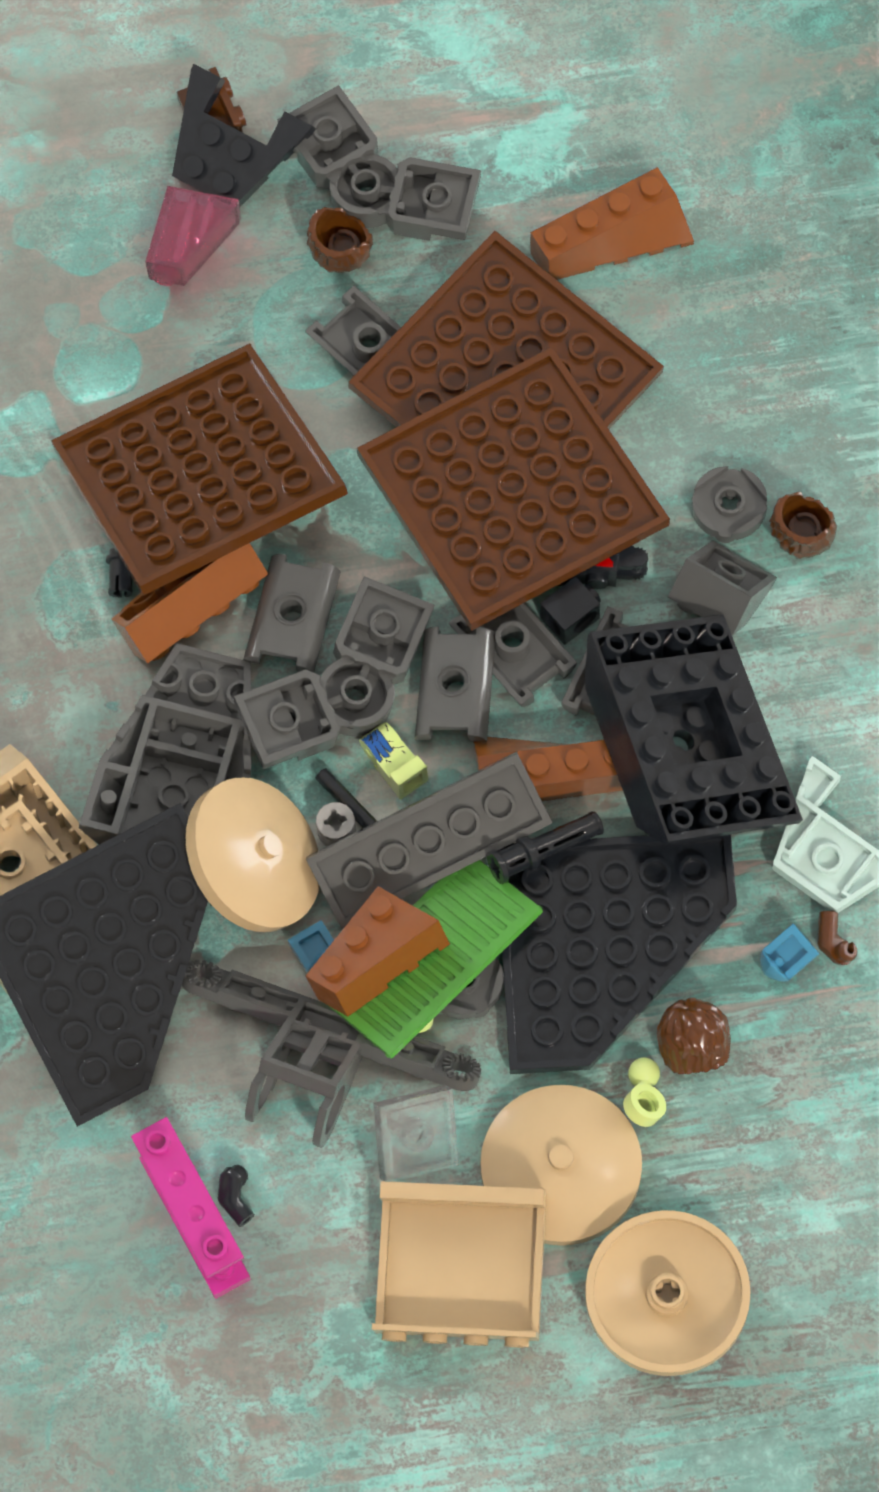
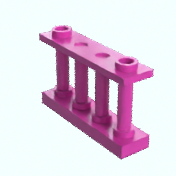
[131,1117,251,1299]

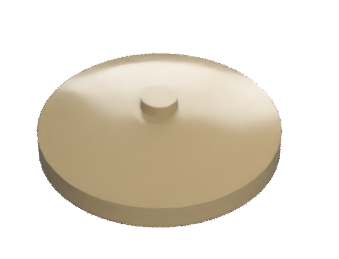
[186,777,319,932]
[480,1085,642,1246]
[585,1210,750,1376]

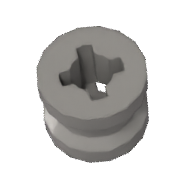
[316,802,356,846]

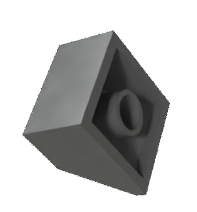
[668,540,777,635]

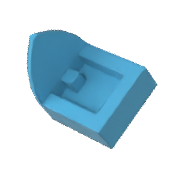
[288,920,334,973]
[760,923,820,982]

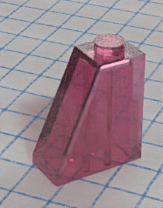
[145,186,241,286]

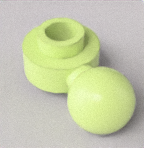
[623,1057,666,1127]

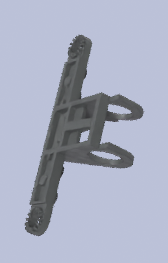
[182,960,482,1148]

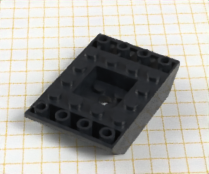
[585,614,803,845]

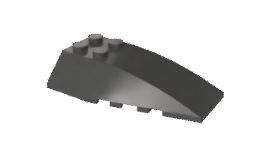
[79,643,251,844]

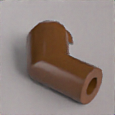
[817,911,858,965]

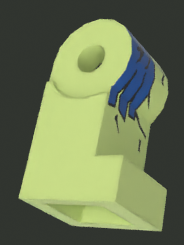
[359,722,429,800]

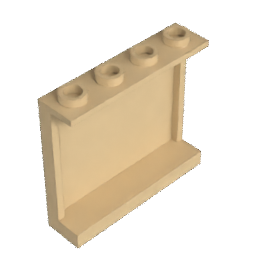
[372,1181,547,1348]

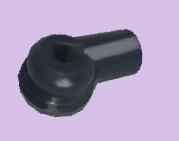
[217,1165,255,1227]

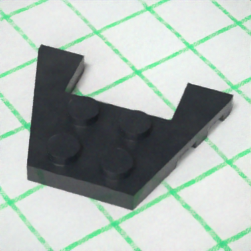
[172,64,316,210]

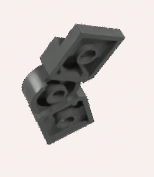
[277,85,481,241]
[234,576,435,769]

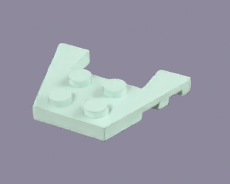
[772,756,879,913]

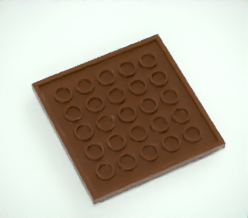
[348,231,664,429]
[51,343,348,596]
[357,347,670,631]

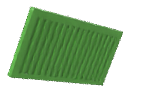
[326,860,543,1059]

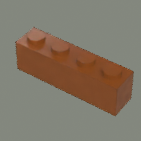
[530,167,694,280]
[111,543,268,663]
[473,737,623,801]

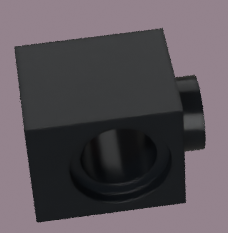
[540,576,601,645]

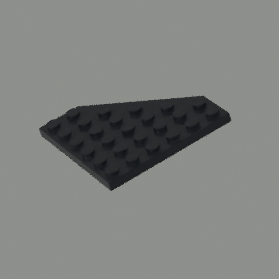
[0,803,208,1127]
[497,834,737,1074]

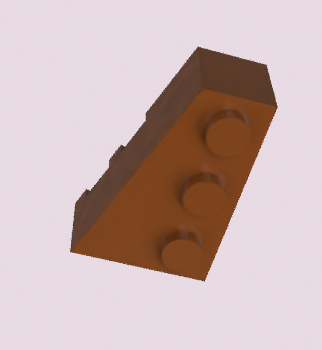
[305,886,450,1017]

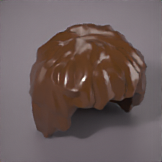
[307,207,373,273]
[769,491,837,559]
[657,998,731,1074]

